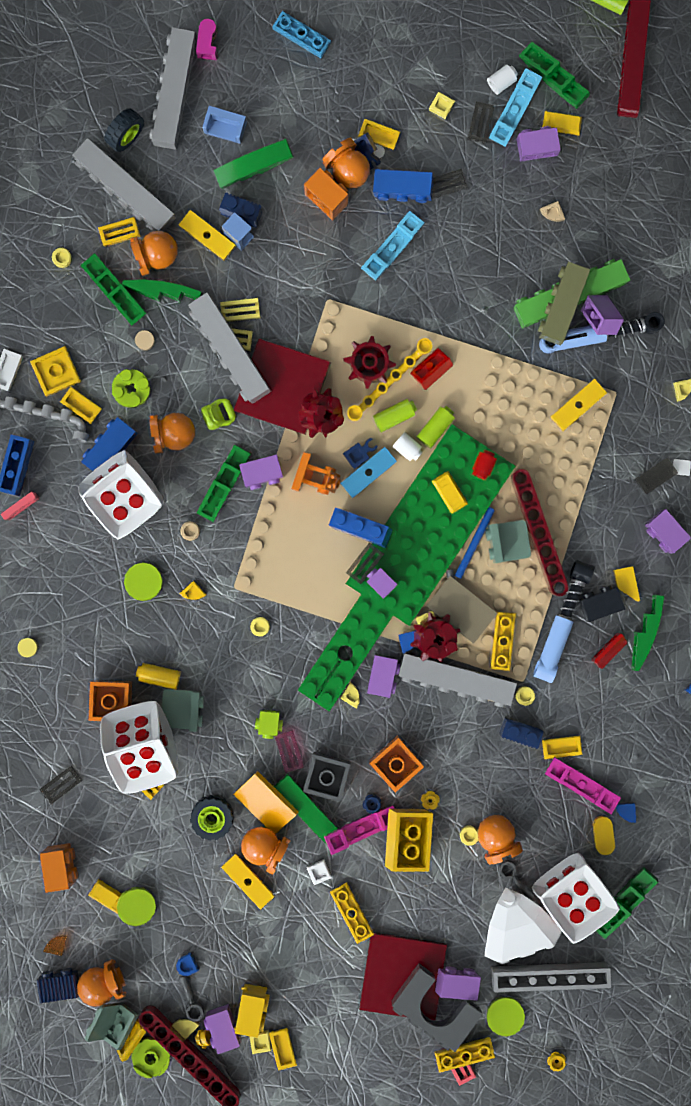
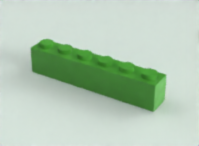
[513,259,630,329]

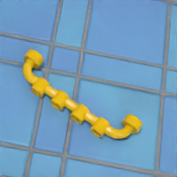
[347,338,433,421]

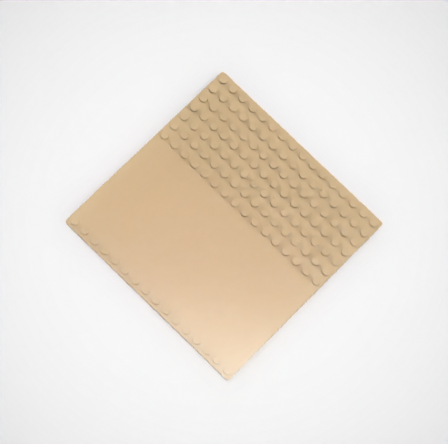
[234,299,616,682]

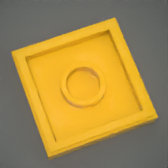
[30,346,81,397]

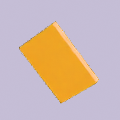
[233,771,299,834]

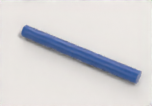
[454,507,495,579]

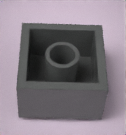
[303,752,351,802]

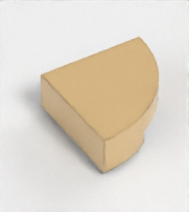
[540,201,565,222]

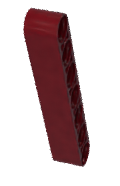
[617,0,651,118]
[511,469,568,596]
[139,1005,241,1106]

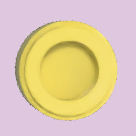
[52,248,72,268]
[250,617,270,636]
[18,638,38,657]
[515,686,535,706]
[460,825,478,846]

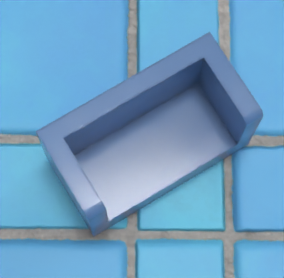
[202,106,247,144]
[222,212,254,251]

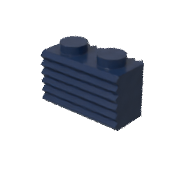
[219,192,262,228]
[499,718,544,749]
[37,968,79,1003]

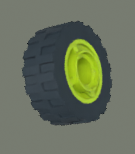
[104,108,145,152]
[190,795,234,841]

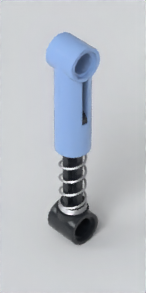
[539,312,665,353]
[533,560,595,683]

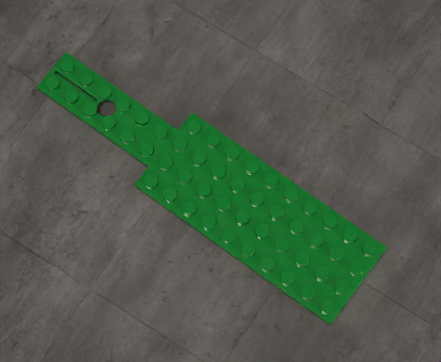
[298,424,516,712]

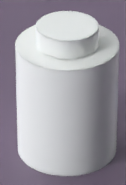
[487,65,518,95]
[393,432,423,461]

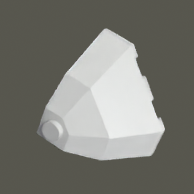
[485,887,562,964]

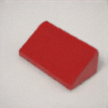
[410,348,453,390]
[592,633,627,669]

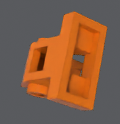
[291,452,341,495]

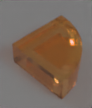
[43,935,67,956]

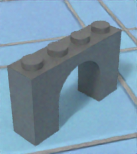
[391,963,483,1052]

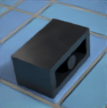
[579,585,625,622]

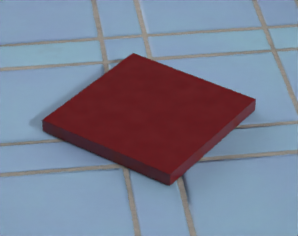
[234,339,331,435]
[359,933,447,1020]

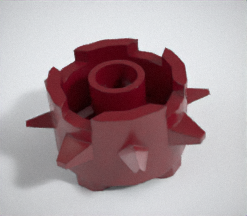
[343,336,396,389]
[298,388,344,438]
[410,612,461,663]

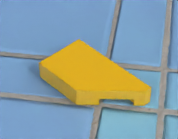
[613,566,640,602]

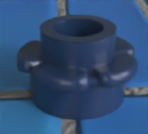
[363,794,381,813]

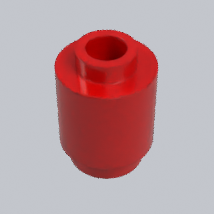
[472,450,497,480]

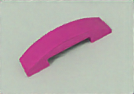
[544,757,621,814]
[324,805,395,855]

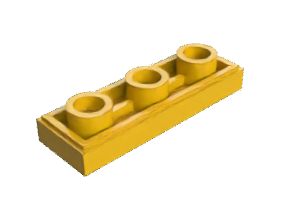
[179,210,236,261]
[551,379,607,431]
[490,611,516,671]
[221,853,275,910]
[330,882,374,944]
[434,1037,495,1073]

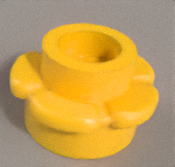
[421,791,440,810]
[195,1029,211,1049]
[547,1052,566,1071]

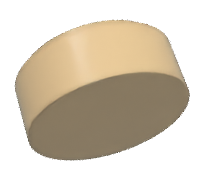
[135,330,155,351]
[180,521,200,541]

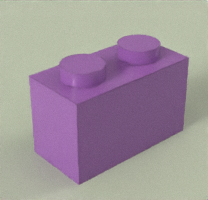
[517,126,560,162]
[581,295,624,335]
[239,454,283,490]
[645,509,691,553]
[367,568,397,599]
[367,654,400,698]
[435,966,481,1001]
[204,1004,241,1054]

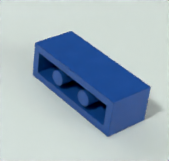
[373,169,434,203]
[81,417,138,471]
[0,434,34,497]
[329,507,393,548]

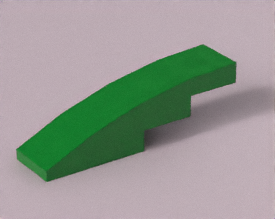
[519,42,590,109]
[214,139,294,189]
[80,253,146,326]
[122,280,203,302]
[197,444,252,522]
[631,595,664,671]
[274,774,338,845]
[596,867,658,939]

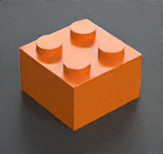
[304,168,348,221]
[89,680,132,721]
[369,735,424,793]
[40,843,78,893]

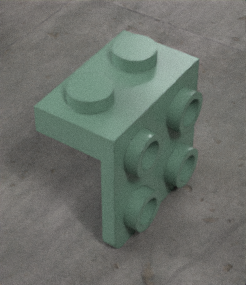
[485,520,531,563]
[162,689,204,732]
[85,1002,139,1050]

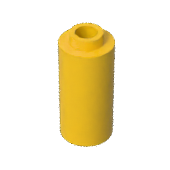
[136,663,181,690]

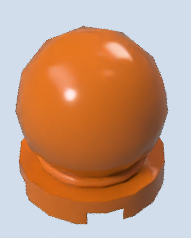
[322,137,370,189]
[130,231,178,276]
[149,413,196,454]
[477,815,523,865]
[241,827,290,875]
[77,959,127,1007]

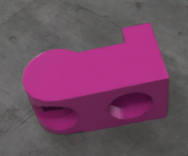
[196,19,217,60]

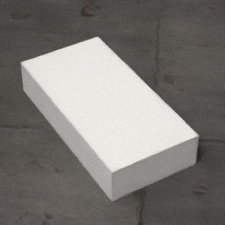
[0,349,23,392]

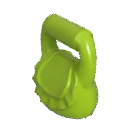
[201,399,236,430]

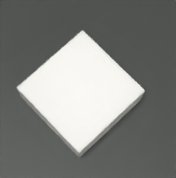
[307,859,332,885]

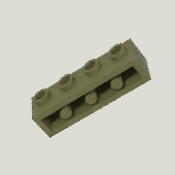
[538,261,590,346]

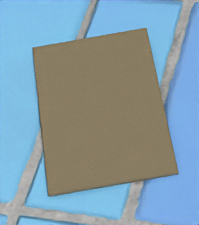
[426,576,498,644]

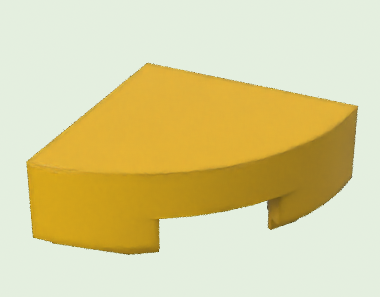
[179,581,207,600]

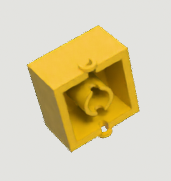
[234,984,270,1038]

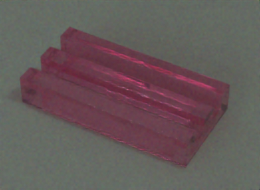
[275,730,304,773]

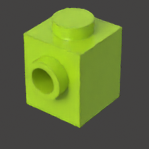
[255,710,283,739]

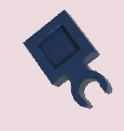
[354,133,381,170]
[343,438,378,469]

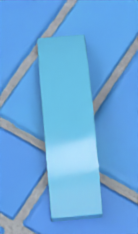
[489,68,542,147]
[361,211,424,280]

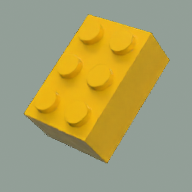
[385,809,433,872]

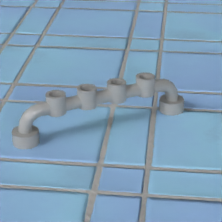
[0,396,89,442]

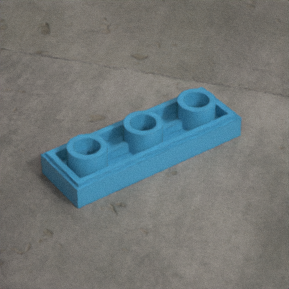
[272,11,331,58]
[340,447,397,498]

